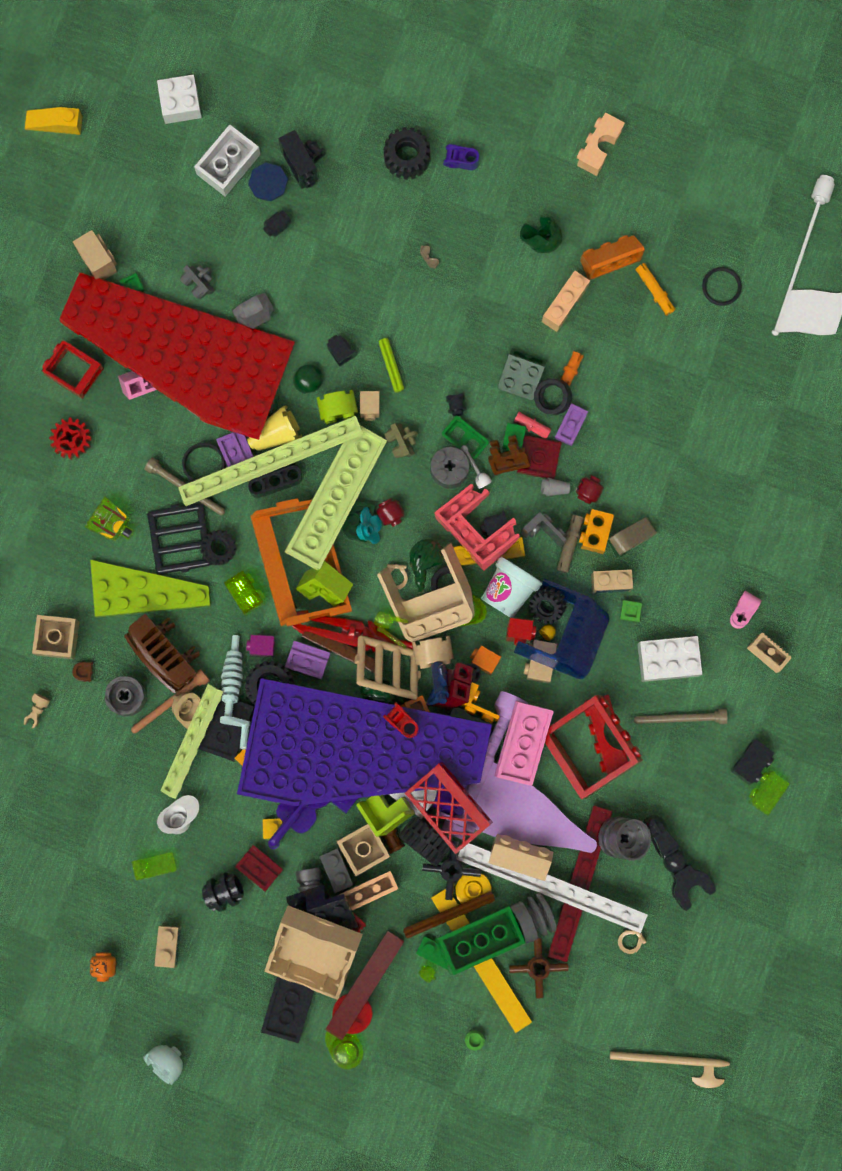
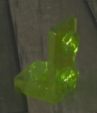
[132,852,177,881]

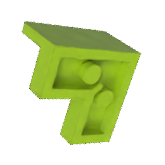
[295,561,353,606]
[356,795,415,837]

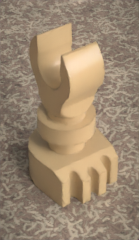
[24,693,50,728]

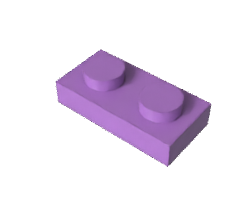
[555,403,588,446]

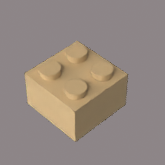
[73,230,117,280]
[32,615,79,660]
[337,824,390,876]

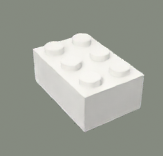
[194,125,260,197]
[637,636,702,682]

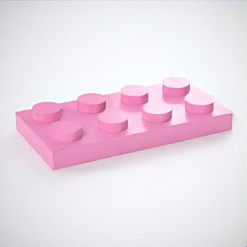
[494,701,554,786]

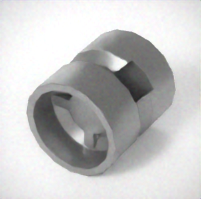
[295,868,323,893]

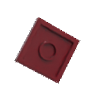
[517,435,561,479]

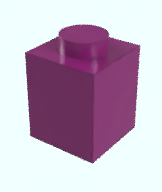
[246,635,275,657]

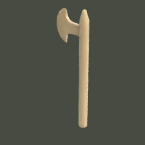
[610,1051,730,1088]

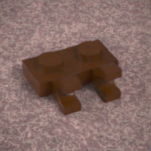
[488,435,531,475]

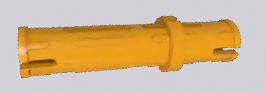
[635,263,676,316]

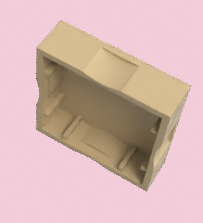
[264,906,363,1000]

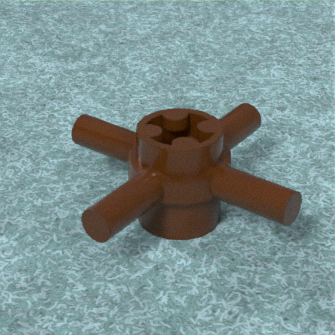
[509,938,568,999]

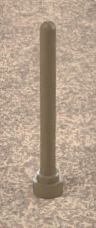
[144,457,225,515]
[634,709,727,724]

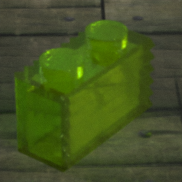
[224,570,265,616]

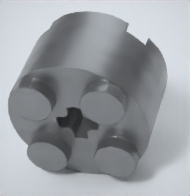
[431,447,469,489]
[105,676,147,717]

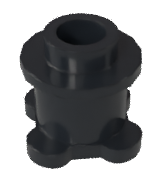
[303,139,326,163]
[446,393,467,416]

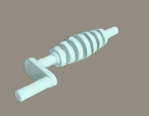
[220,635,251,749]

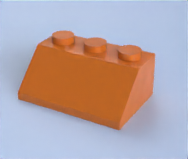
[580,235,645,280]

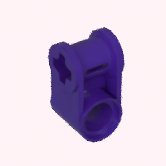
[443,144,479,170]

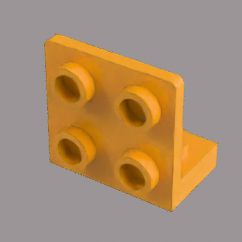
[461,682,500,723]

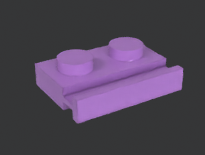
[216,432,253,467]
[285,641,331,680]

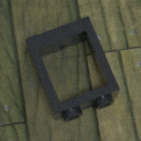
[278,130,318,189]

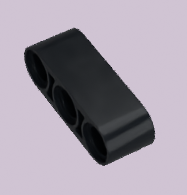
[248,466,302,498]

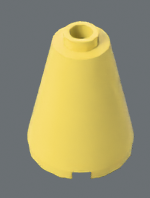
[247,406,302,451]

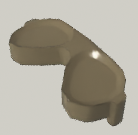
[420,245,439,269]

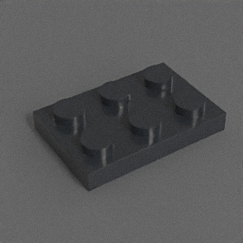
[198,696,254,762]
[261,977,314,1044]

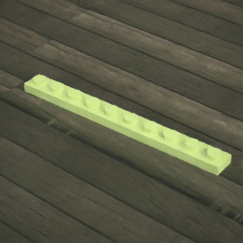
[178,416,363,506]

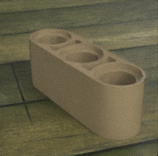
[609,517,657,555]

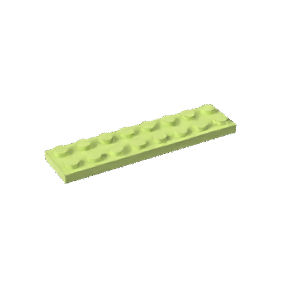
[285,425,387,570]

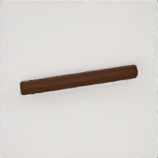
[403,892,495,938]

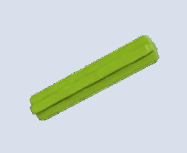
[379,338,404,392]

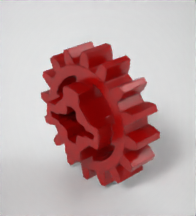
[49,417,92,460]

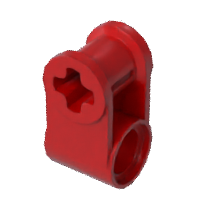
[383,702,420,738]

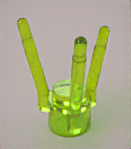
[374,611,409,649]

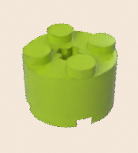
[316,390,358,424]

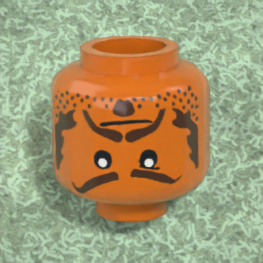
[90,952,116,982]

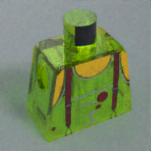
[84,496,134,541]

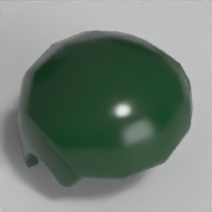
[293,364,323,394]

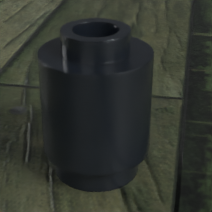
[263,210,291,237]

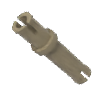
[557,515,584,573]

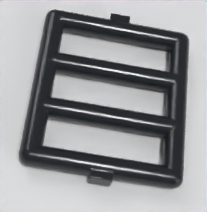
[147,503,212,574]

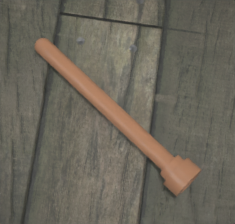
[131,669,210,733]

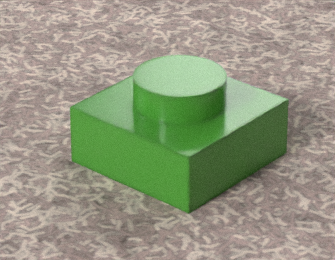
[620,600,642,623]

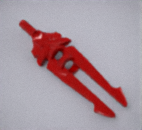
[292,610,413,652]

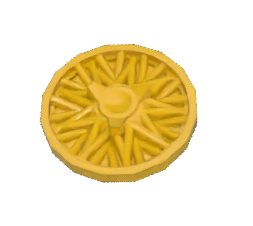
[455,874,491,904]

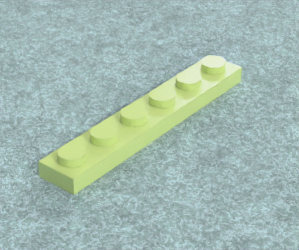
[160,684,223,799]

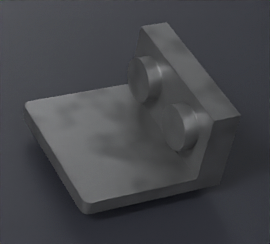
[521,512,567,548]

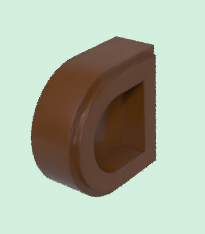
[72,662,93,682]

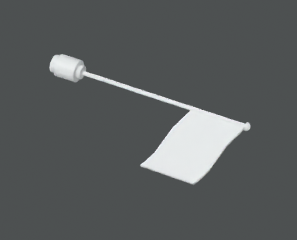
[772,175,842,336]

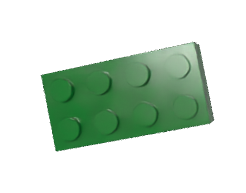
[435,906,526,975]

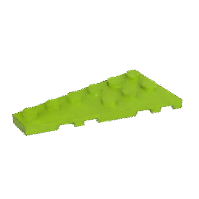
[90,560,211,617]

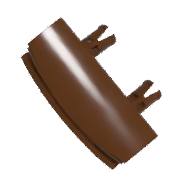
[124,614,200,693]

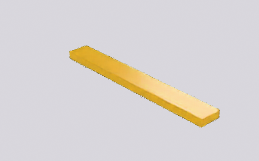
[431,888,532,1033]

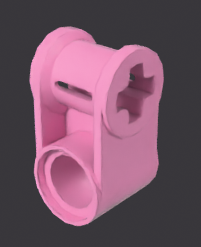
[730,591,762,629]

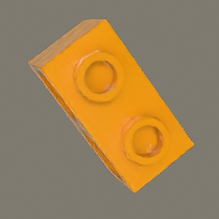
[579,509,614,554]

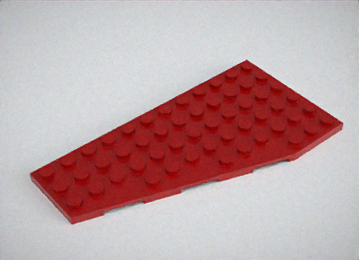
[60,272,295,440]

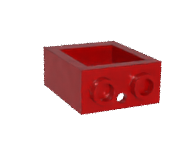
[42,340,104,399]

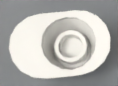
[157,795,200,834]

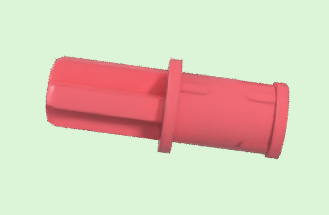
[514,411,551,439]

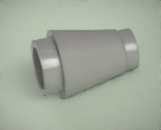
[541,478,570,496]

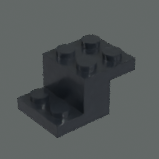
[286,884,358,929]

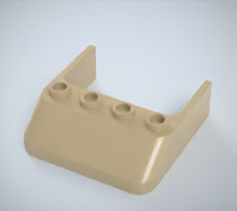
[377,543,474,642]

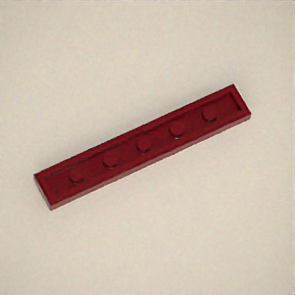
[325,931,404,1041]

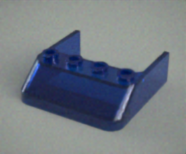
[513,579,610,679]

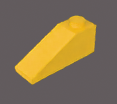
[25,107,83,135]

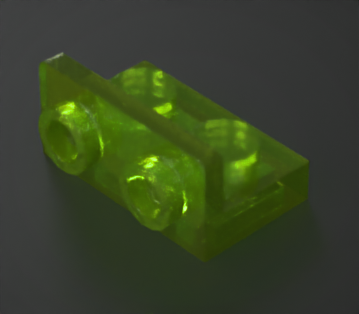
[748,770,790,816]

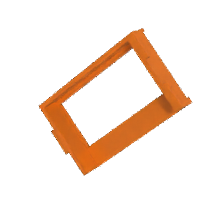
[250,498,352,627]

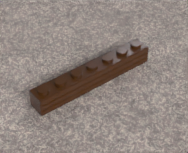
[302,632,375,674]

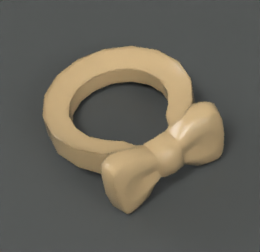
[387,564,408,589]
[618,930,647,954]

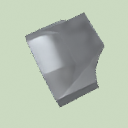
[232,293,275,329]

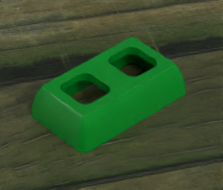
[442,416,489,460]

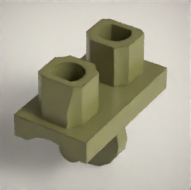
[384,423,418,458]

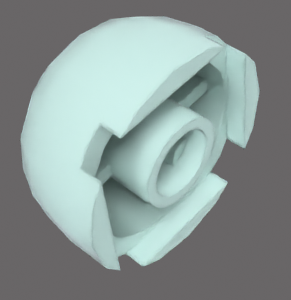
[144,1045,183,1085]

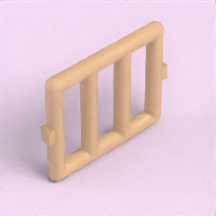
[354,635,421,700]

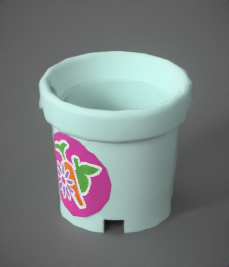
[481,557,542,618]

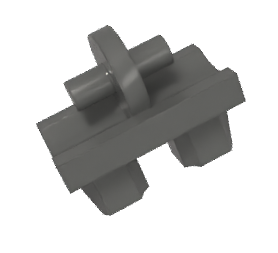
[180,265,215,299]

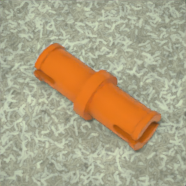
[561,351,584,387]

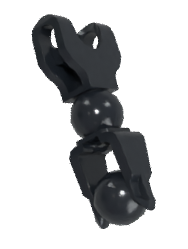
[643,815,716,911]

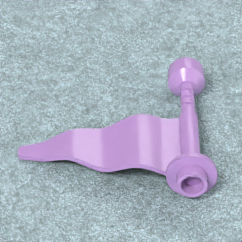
[440,691,597,853]

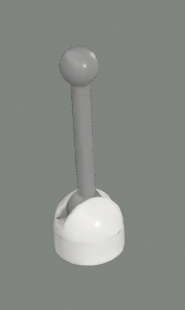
[461,445,492,489]

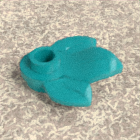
[356,507,382,544]

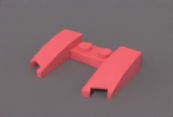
[434,484,520,571]

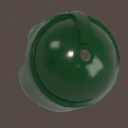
[520,215,563,253]

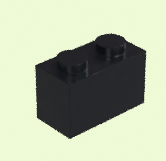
[730,739,774,785]

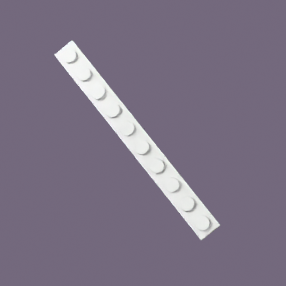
[457,843,647,933]

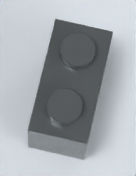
[320,849,354,893]

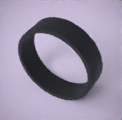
[182,443,225,482]

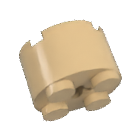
[412,635,454,669]

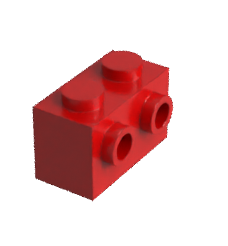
[506,618,536,647]

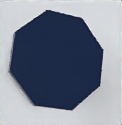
[248,163,288,202]

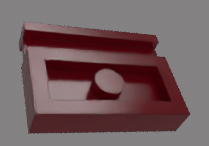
[235,845,284,892]

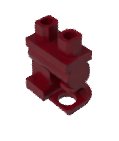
[431,663,473,711]

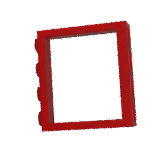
[545,695,643,800]

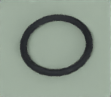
[702,267,742,306]

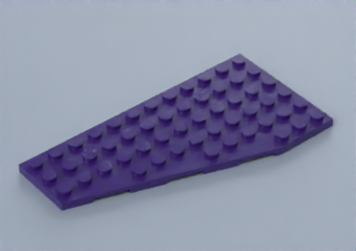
[237,678,492,806]

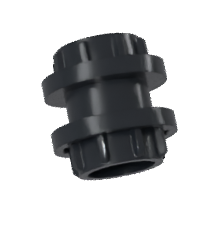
[202,872,244,912]

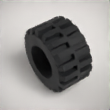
[384,127,430,180]
[245,661,295,705]
[399,816,451,866]

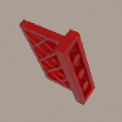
[405,762,493,854]

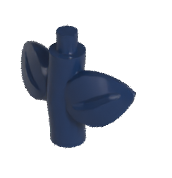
[426,662,449,706]

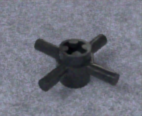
[422,840,481,900]

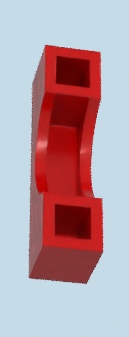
[584,694,630,776]

